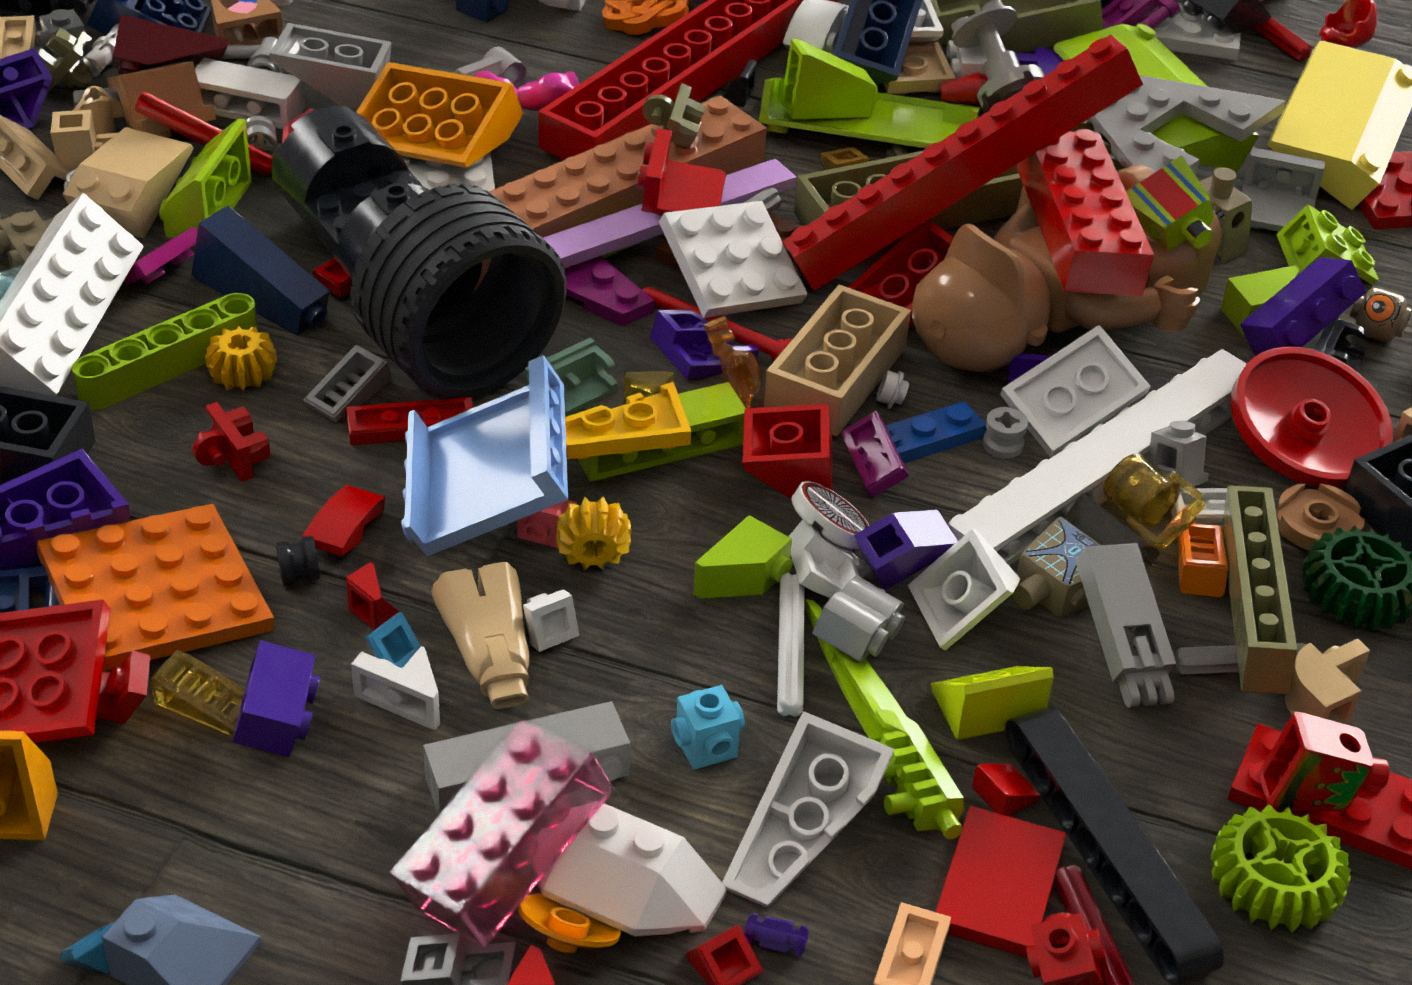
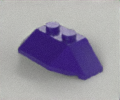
[0,47,52,131]

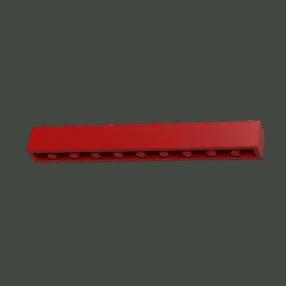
[782,34,1143,291]

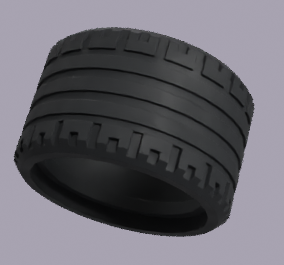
[351,184,567,399]

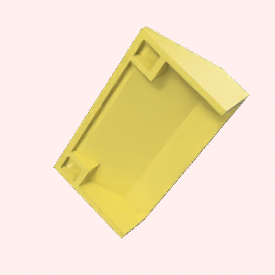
[1267,40,1412,210]

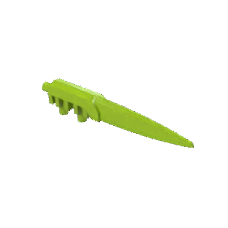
[804,599,964,839]

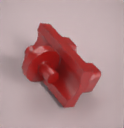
[192,402,271,482]

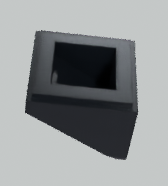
[722,59,757,107]

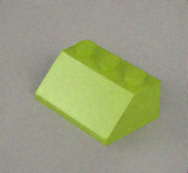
[159,118,252,238]

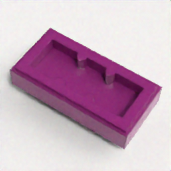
[841,411,909,498]

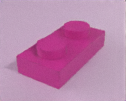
[124,227,197,285]

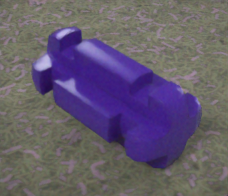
[744,913,809,956]

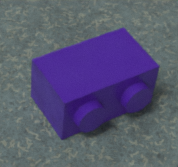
[232,640,320,757]

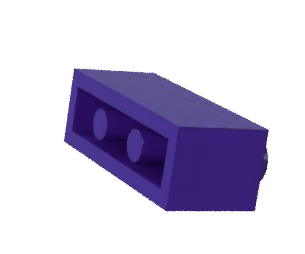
[1240,258,1366,356]

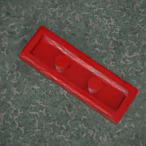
[346,397,473,445]

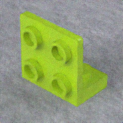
[1276,204,1379,285]

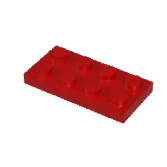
[1227,723,1412,869]

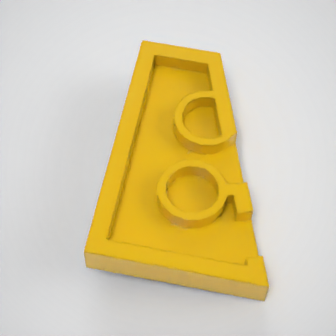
[565,382,691,459]

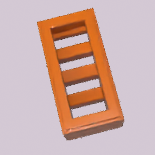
[1178,522,1229,597]

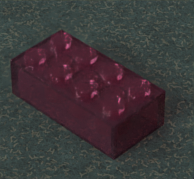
[389,719,615,948]

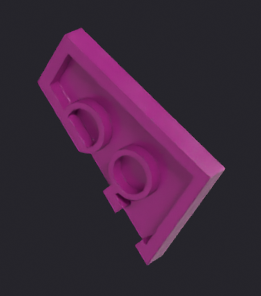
[564,256,654,326]

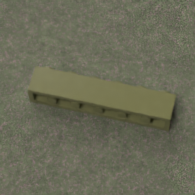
[1222,485,1297,694]

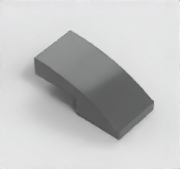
[400,933,523,985]

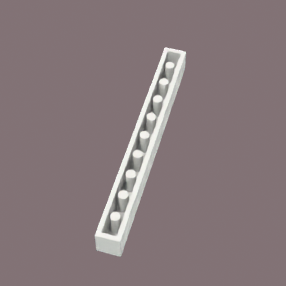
[948,349,1246,565]

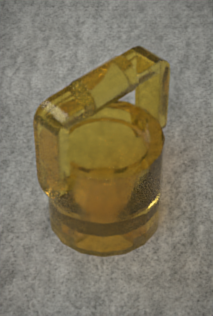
[1103,453,1206,549]

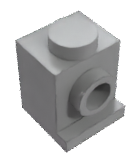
[1148,421,1209,491]

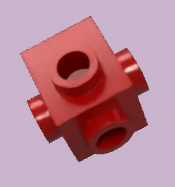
[1026,912,1107,985]

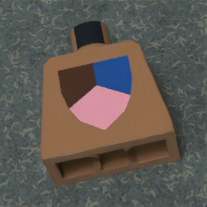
[211,0,283,45]

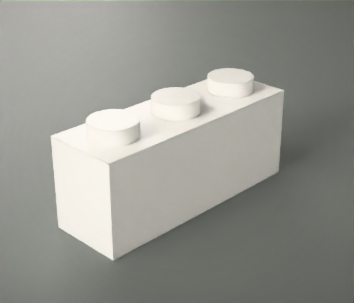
[195,58,305,129]

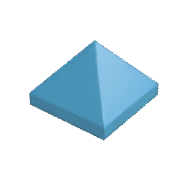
[365,612,421,668]
[59,923,114,974]

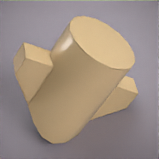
[72,86,124,134]

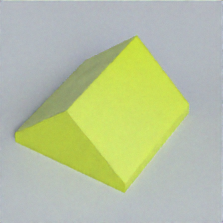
[931,666,1054,740]

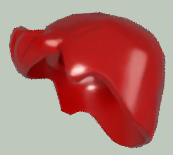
[1318,0,1377,48]

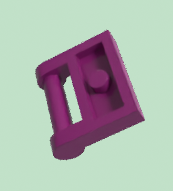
[1102,0,1181,29]

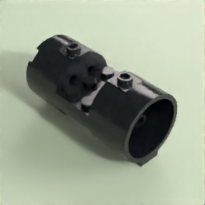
[272,106,482,326]

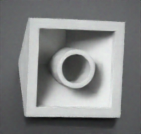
[908,528,1021,651]

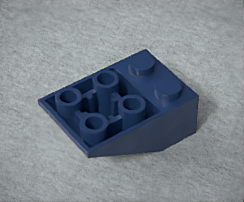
[86,0,211,35]

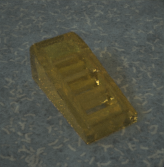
[151,650,245,736]

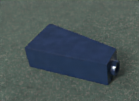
[191,205,330,336]

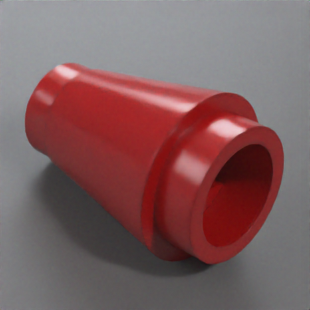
[940,71,988,106]

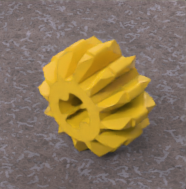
[205,326,277,392]
[556,497,631,570]

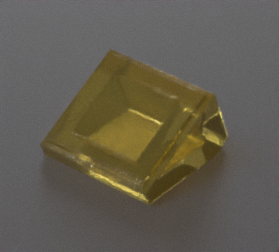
[623,371,674,405]

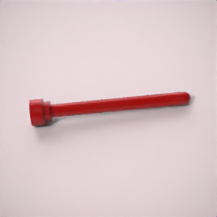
[642,287,793,361]

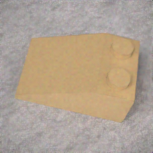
[63,127,194,239]

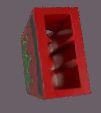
[1258,712,1390,811]

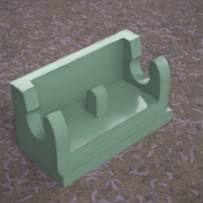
[525,337,618,417]

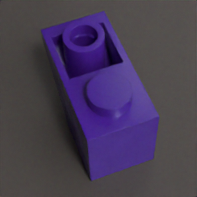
[854,510,958,590]

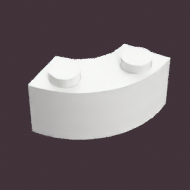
[783,0,849,53]

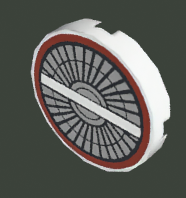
[791,481,869,550]

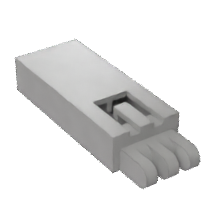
[1075,543,1176,708]

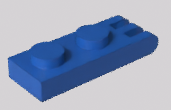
[886,401,986,463]

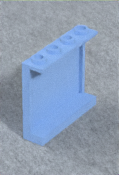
[401,355,568,556]

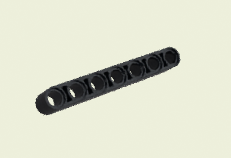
[1005,706,1224,985]

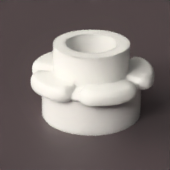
[876,370,909,409]

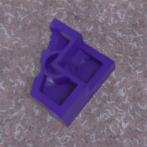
[650,310,760,379]

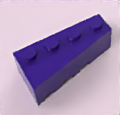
[0,449,130,571]

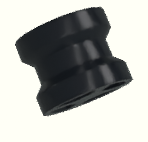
[276,536,320,586]

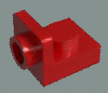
[96,650,150,724]

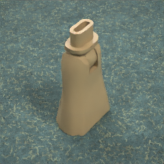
[431,562,529,709]

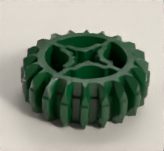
[1302,526,1412,631]

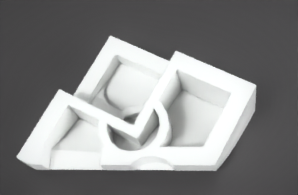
[788,520,885,598]

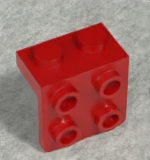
[637,128,726,216]

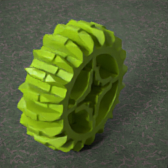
[1210,804,1351,933]

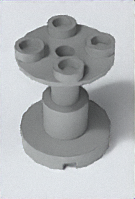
[951,0,1044,113]

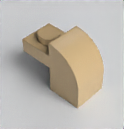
[51,109,118,172]
[1285,639,1370,724]

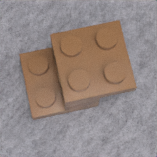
[107,62,216,138]

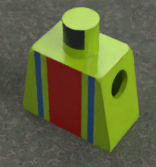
[1126,155,1214,249]

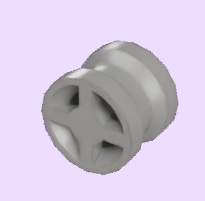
[245,116,277,156]
[982,407,1028,459]

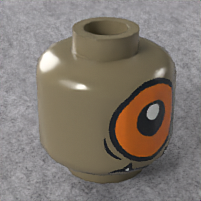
[1349,287,1412,343]

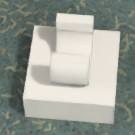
[523,589,580,652]

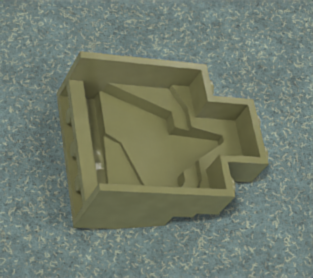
[930,0,1103,53]

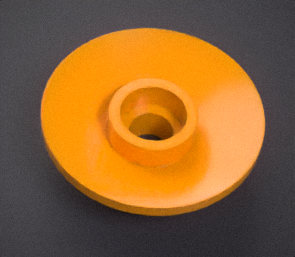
[519,893,621,953]

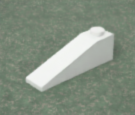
[722,711,894,908]

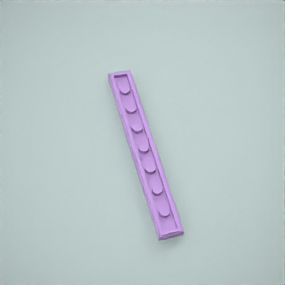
[543,158,796,268]

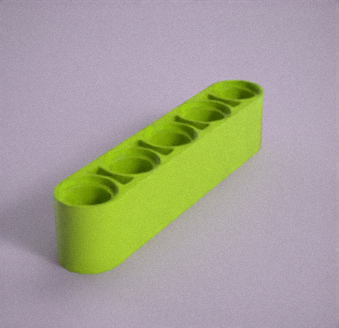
[72,293,258,410]

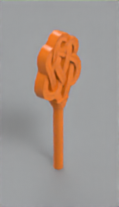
[602,0,692,35]

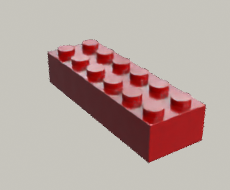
[1017,129,1154,296]

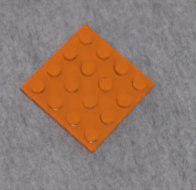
[37,504,274,672]

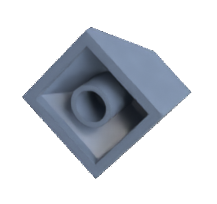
[102,894,262,985]

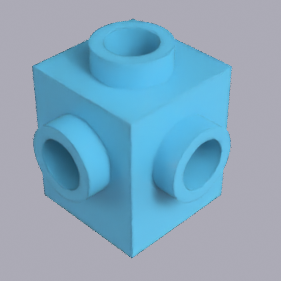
[671,685,745,770]

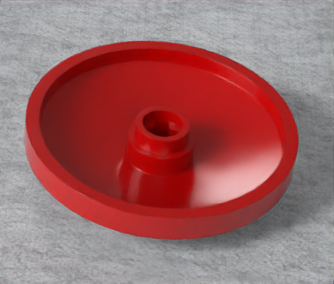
[1230,347,1393,489]

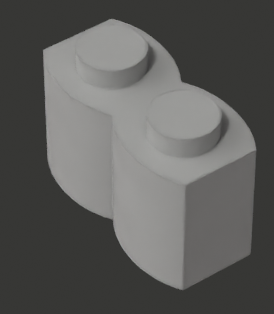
[812,576,905,662]

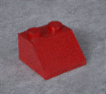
[742,403,833,499]

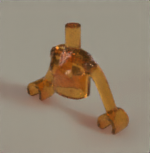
[704,316,763,408]

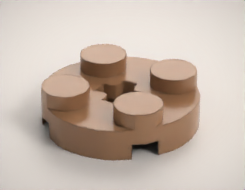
[1276,483,1365,551]

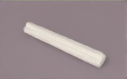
[777,573,805,717]

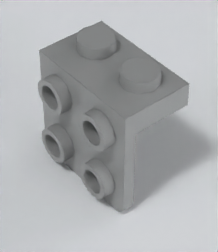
[1242,147,1325,232]

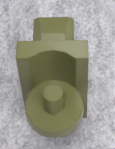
[38,27,93,93]
[642,83,706,149]

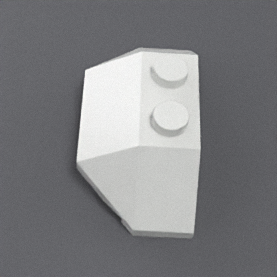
[524,799,727,936]

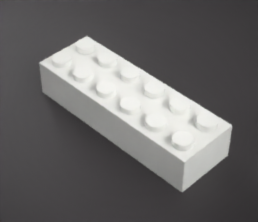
[0,193,144,396]

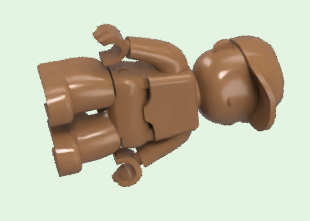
[912,164,1221,373]

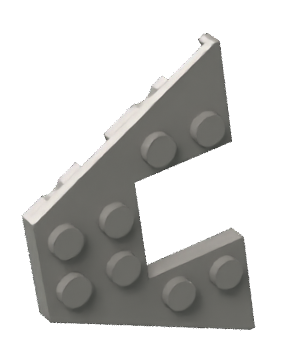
[1087,75,1285,174]

